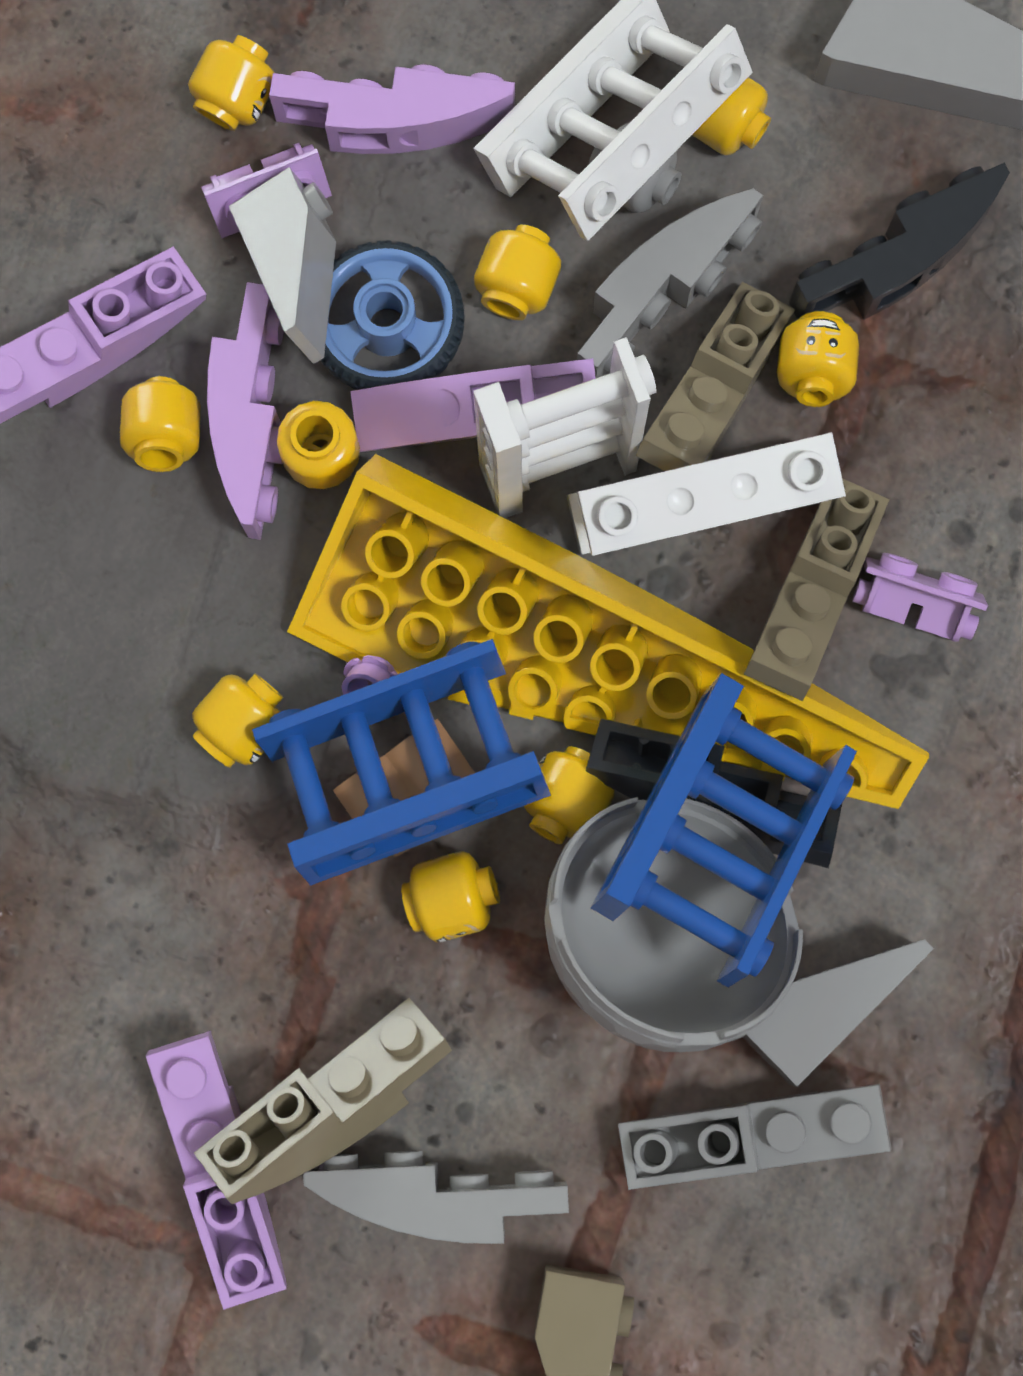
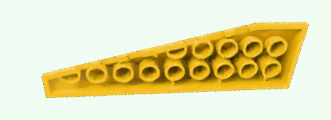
[287,454,929,809]

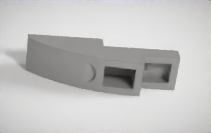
[577,188,763,378]
[618,1083,892,1190]
[303,1150,569,1244]

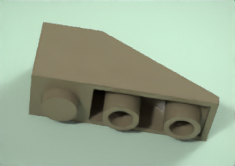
[535,1264,634,1376]

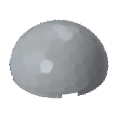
[544,797,803,1052]

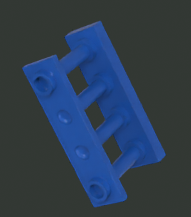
[252,639,551,886]
[590,673,857,988]

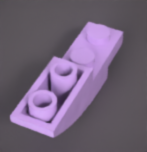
[269,65,515,154]
[0,246,206,424]
[207,282,284,540]
[351,358,596,452]
[146,1031,287,1310]

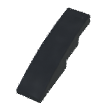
[586,719,842,869]

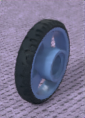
[320,240,465,390]

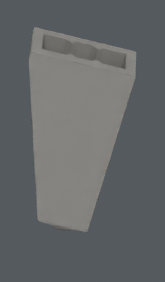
[814,0,1023,130]

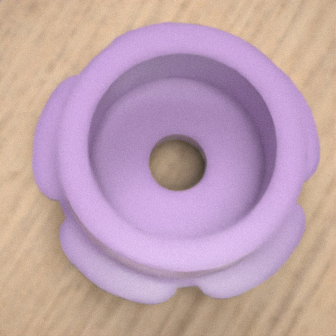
[342,655,398,695]

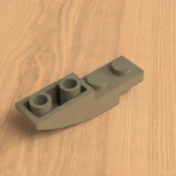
[636,281,795,471]
[744,478,890,701]
[194,998,452,1204]

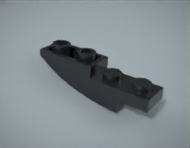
[789,162,1010,320]

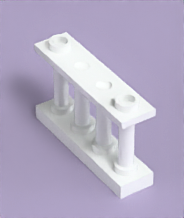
[473,0,753,241]
[473,337,656,518]
[566,432,846,556]

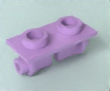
[201,142,332,238]
[852,553,988,642]

